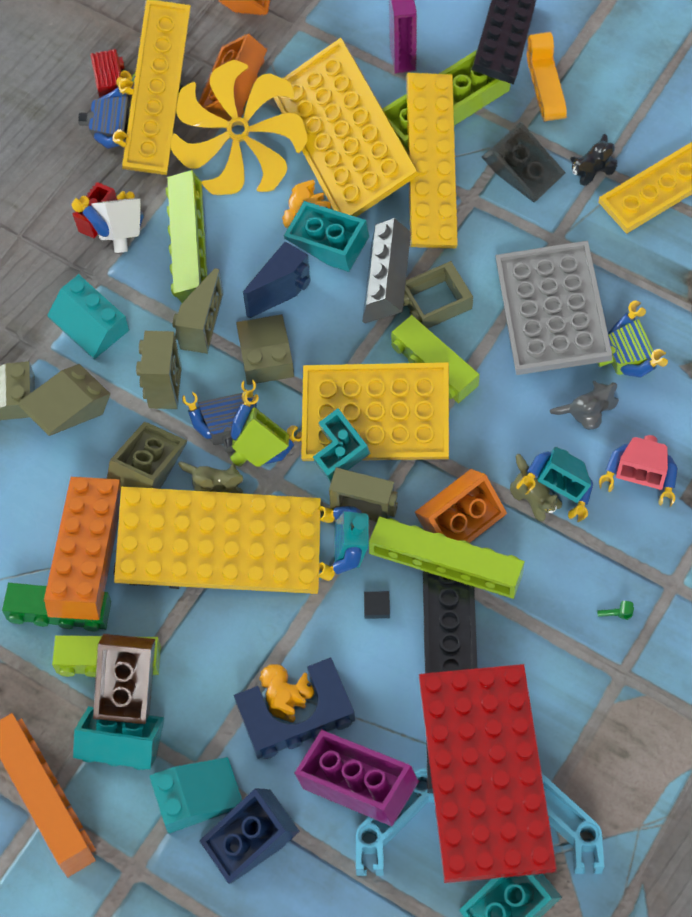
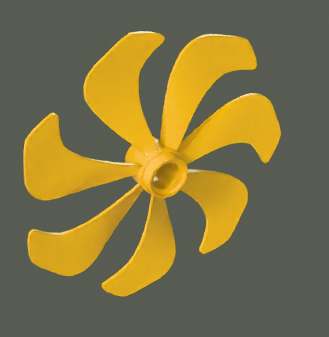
[171,60,308,195]

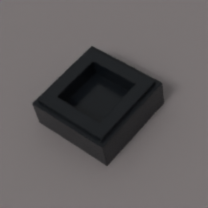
[364,591,390,619]

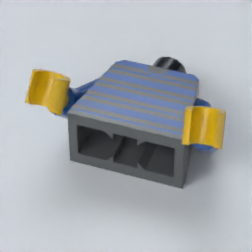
[78,78,134,149]
[182,380,257,453]

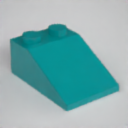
[284,201,369,272]
[149,757,242,834]
[459,874,562,917]

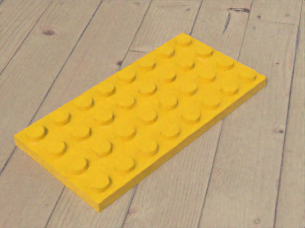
[274,38,420,217]
[114,486,321,594]

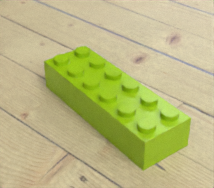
[382,50,510,153]

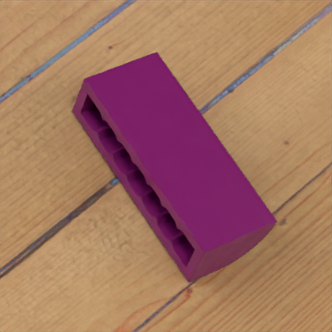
[389,0,417,74]

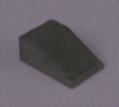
[481,122,565,203]

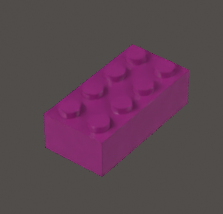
[294,730,419,826]

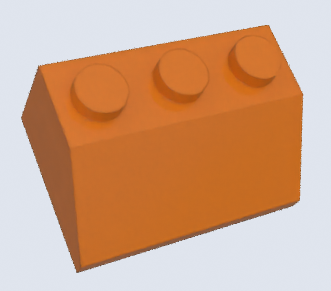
[414,469,507,543]

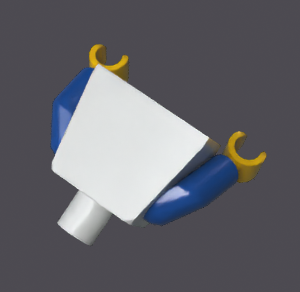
[72,191,144,253]

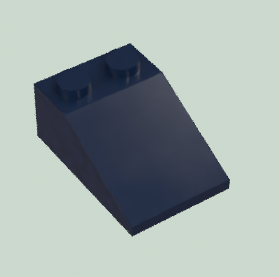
[243,242,311,318]
[199,788,300,884]

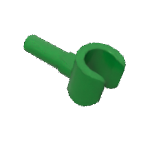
[597,601,634,620]

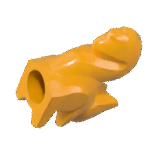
[282,180,331,229]
[259,664,314,723]

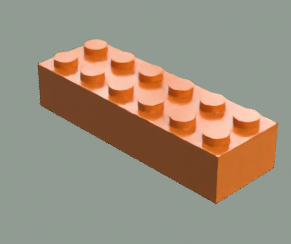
[44,477,121,620]
[0,713,96,878]

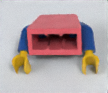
[599,435,678,507]

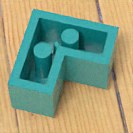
[313,409,370,483]

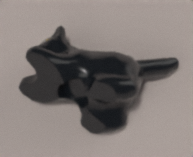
[570,134,617,186]

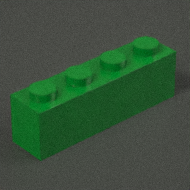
[2,582,111,632]

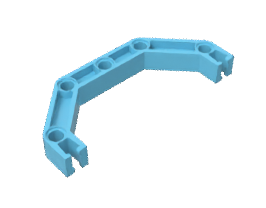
[356,768,604,876]

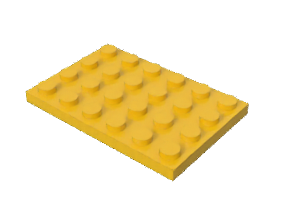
[301,362,449,461]

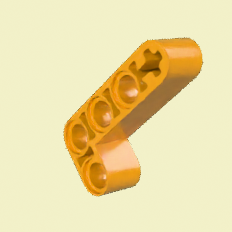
[527,32,567,122]

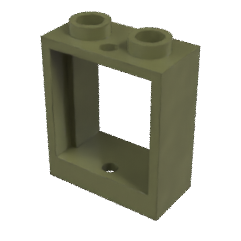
[403,261,473,329]
[329,468,398,522]

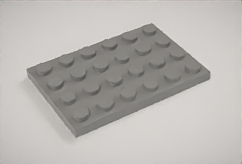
[495,241,612,375]

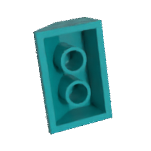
[47,274,129,360]
[73,706,164,770]

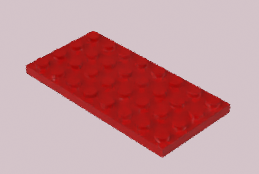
[419,664,557,883]

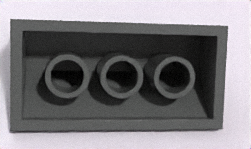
[362,218,411,323]

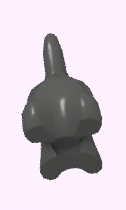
[550,381,619,430]

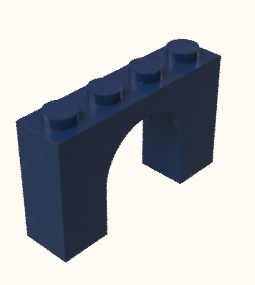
[234,657,355,759]

